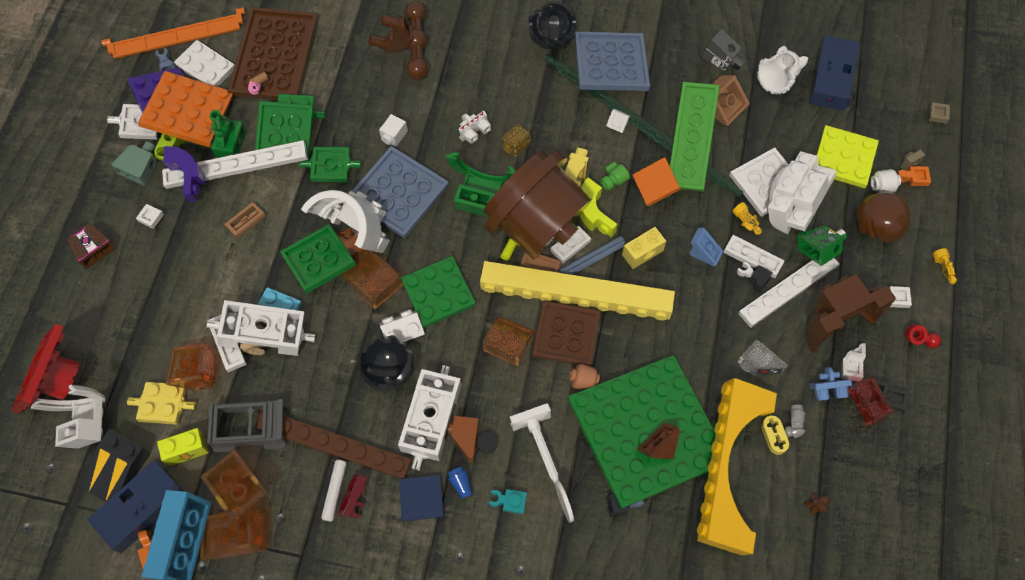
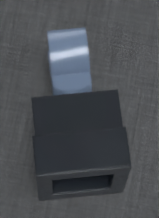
[606,494,644,517]

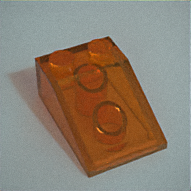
[341,249,403,309]
[201,449,268,522]
[200,505,267,561]

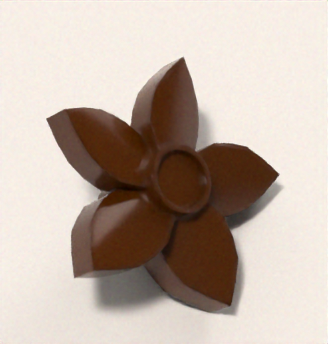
[804,493,830,515]

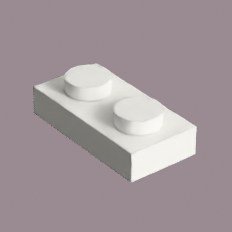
[551,226,591,263]

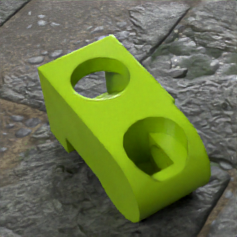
[154,133,186,161]

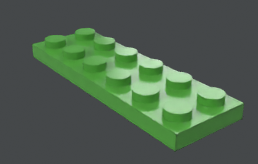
[670,82,720,192]

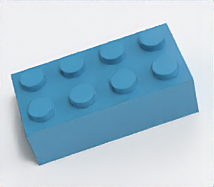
[142,490,212,580]

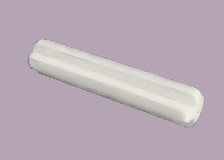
[321,460,347,522]

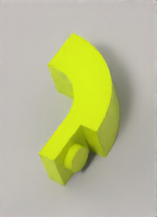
[580,177,617,237]

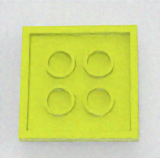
[816,125,879,188]

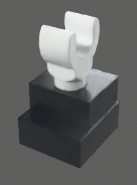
[737,261,773,294]

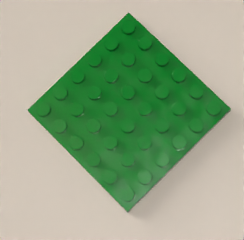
[567,355,731,509]

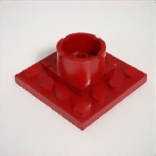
[11,323,80,414]

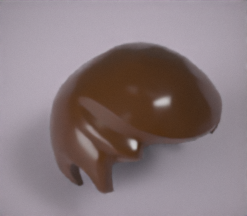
[855,192,910,242]

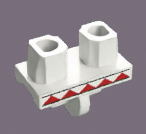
[459,111,491,144]

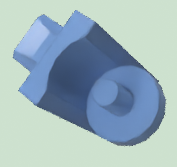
[809,367,852,401]

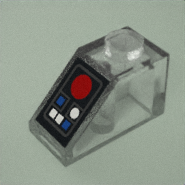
[738,339,788,375]

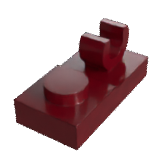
[337,475,367,518]

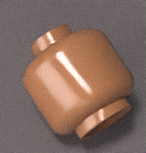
[569,364,600,391]

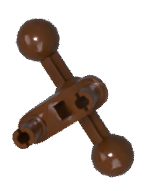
[368,1,428,80]

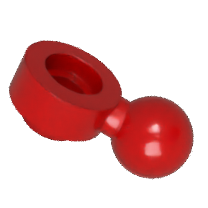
[905,324,941,348]

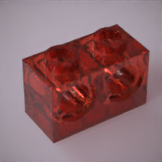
[848,376,893,427]

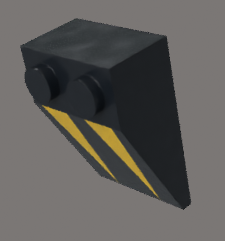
[81,429,151,502]

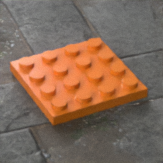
[138,71,234,147]

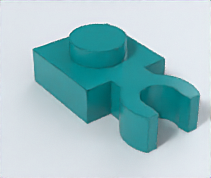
[489,489,527,515]

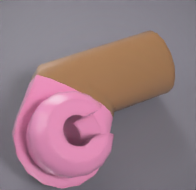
[248,72,268,94]

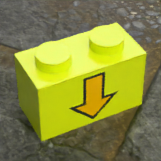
[157,428,209,467]

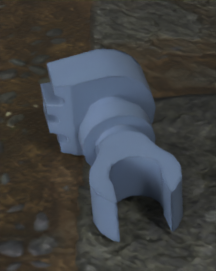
[156,48,176,71]

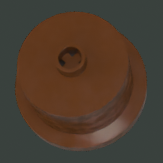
[483,150,592,260]

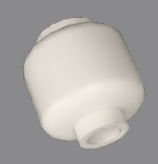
[871,169,901,193]

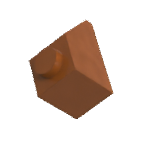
[448,416,479,463]

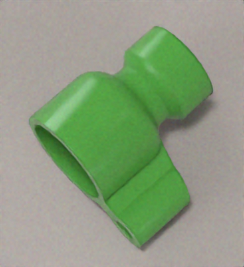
[600,162,630,191]

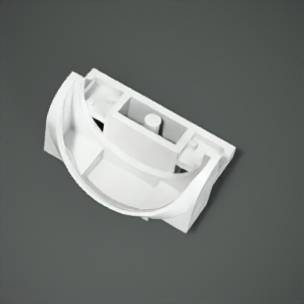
[768,151,836,234]

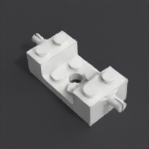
[207,300,315,356]
[398,365,462,471]

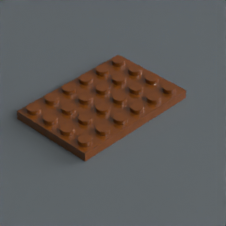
[228,7,318,100]

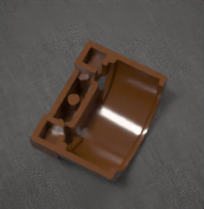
[806,274,896,354]

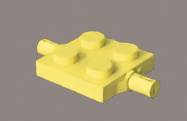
[127,382,197,425]

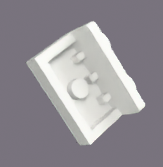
[379,309,424,343]

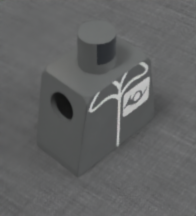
[702,29,745,71]

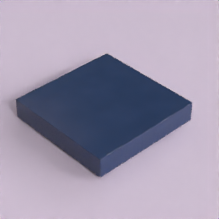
[399,475,444,522]

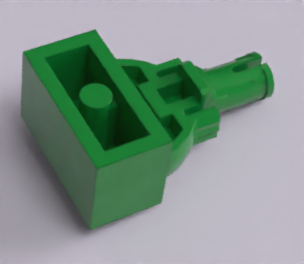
[209,110,247,158]

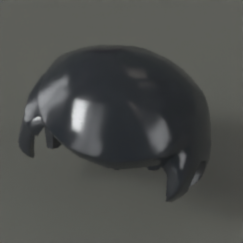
[528,2,577,50]
[359,335,415,392]

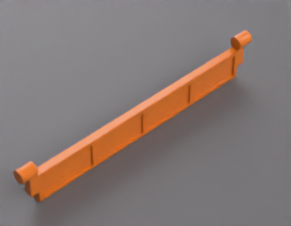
[101,7,246,59]

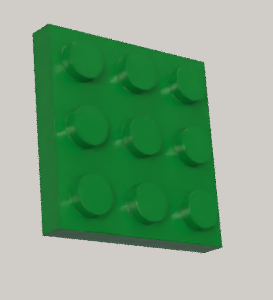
[255,101,314,160]
[280,224,356,294]
[401,256,476,328]

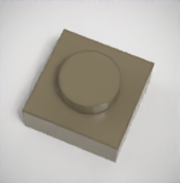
[929,102,950,124]
[900,149,925,171]

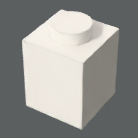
[379,114,408,147]

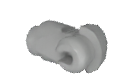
[785,405,806,438]

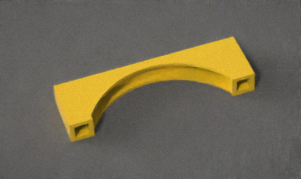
[697,378,777,555]

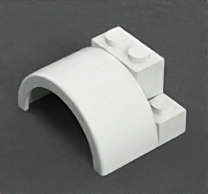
[301,190,390,253]

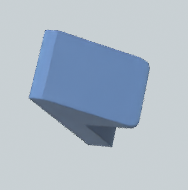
[690,228,724,266]

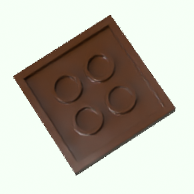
[532,301,600,366]

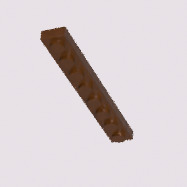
[254,409,412,479]

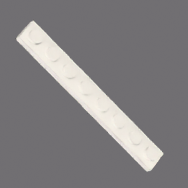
[162,140,308,189]

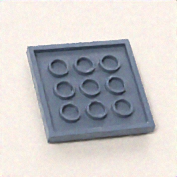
[574,32,650,91]
[352,146,449,239]

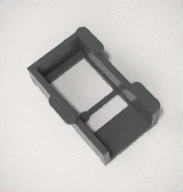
[207,399,287,453]

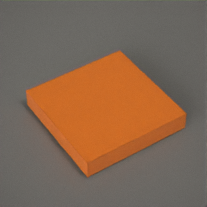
[633,157,681,207]

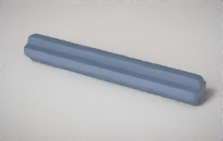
[559,236,626,275]

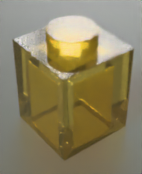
[502,123,531,157]

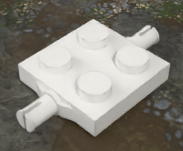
[107,104,158,140]

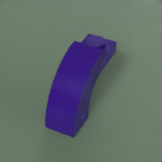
[163,146,205,202]

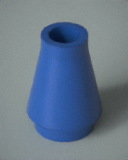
[448,466,473,499]

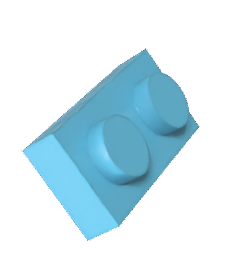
[258,287,302,311]

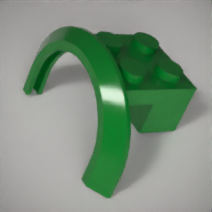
[446,152,516,218]

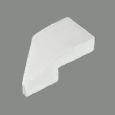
[841,343,866,382]

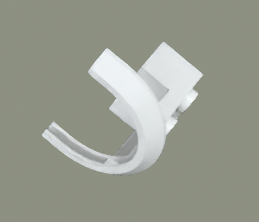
[31,385,105,449]

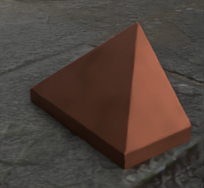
[637,422,680,459]

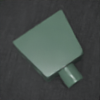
[111,142,158,187]

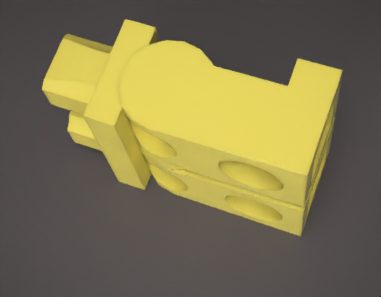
[565,147,589,187]

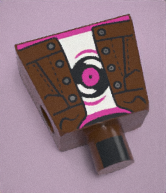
[68,223,116,269]

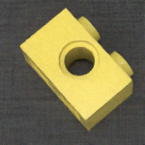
[622,227,666,269]

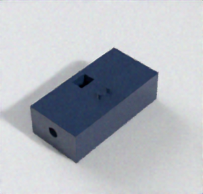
[809,35,860,111]
[87,460,186,554]

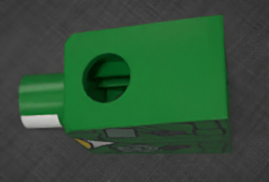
[797,226,847,266]

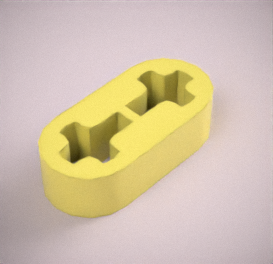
[761,415,789,455]

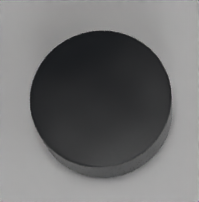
[477,432,498,454]

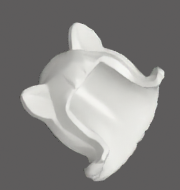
[757,46,808,95]

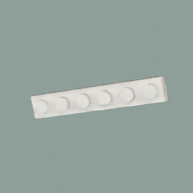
[738,258,839,328]

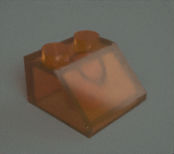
[483,317,535,366]
[165,342,219,391]

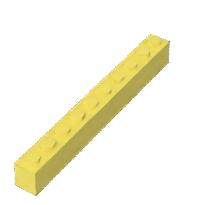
[480,261,675,320]

